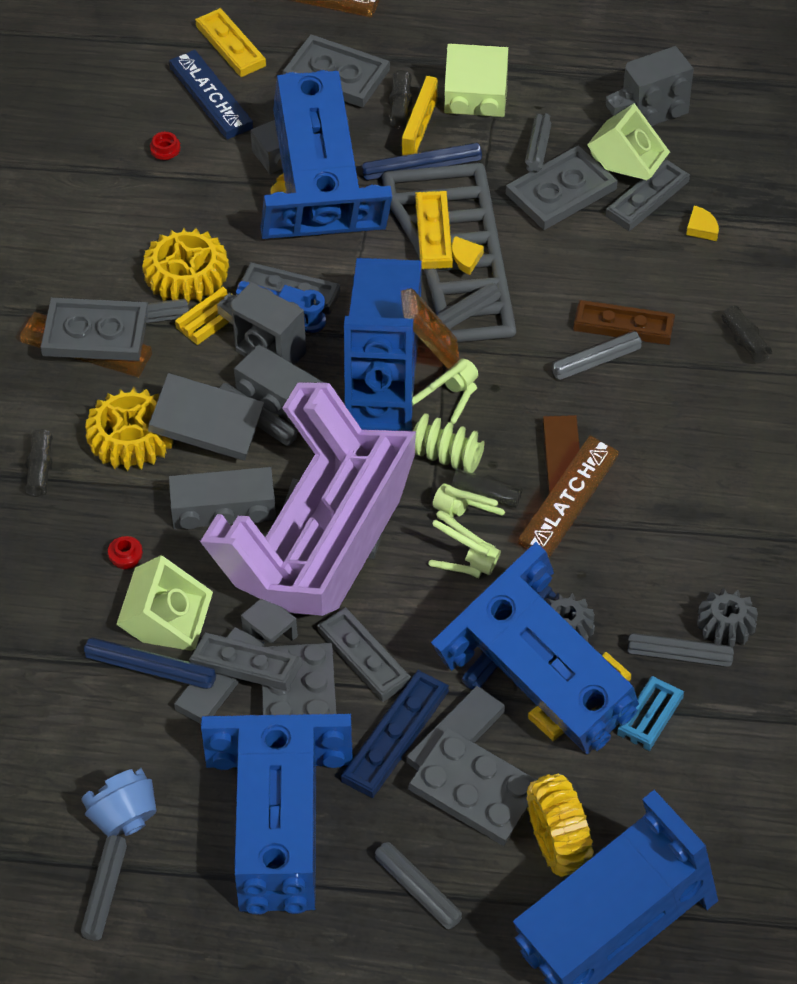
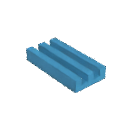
[617,676,684,751]

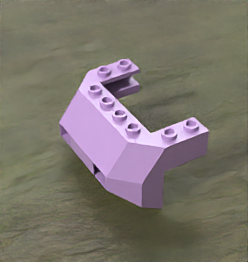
[200,383,416,616]

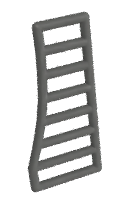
[382,163,517,344]

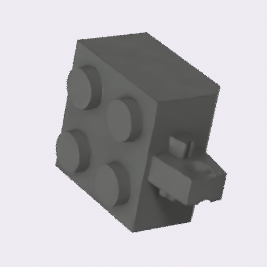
[606,46,694,126]
[217,282,306,365]

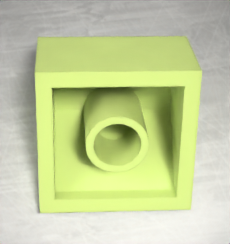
[444,44,509,117]
[587,103,670,180]
[116,555,213,651]

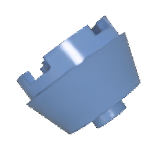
[81,768,156,837]

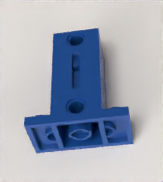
[261,70,392,239]
[344,258,422,431]
[431,542,639,755]
[201,714,353,914]
[513,790,718,984]

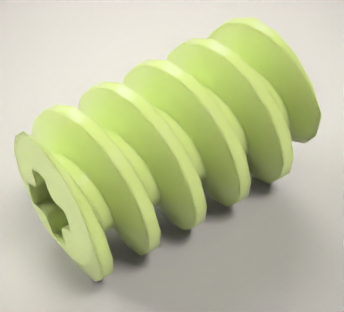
[413,413,485,474]

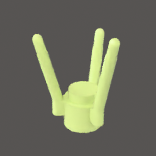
[413,358,478,424]
[433,484,505,522]
[428,511,501,579]

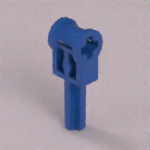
[236,281,326,333]

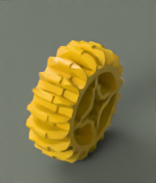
[142,228,229,304]
[85,387,173,471]
[526,773,594,877]

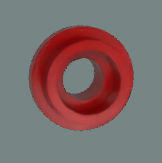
[150,132,181,160]
[108,536,143,569]

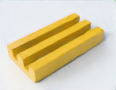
[175,287,232,345]

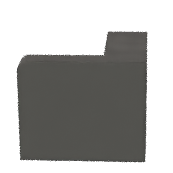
[241,599,298,643]

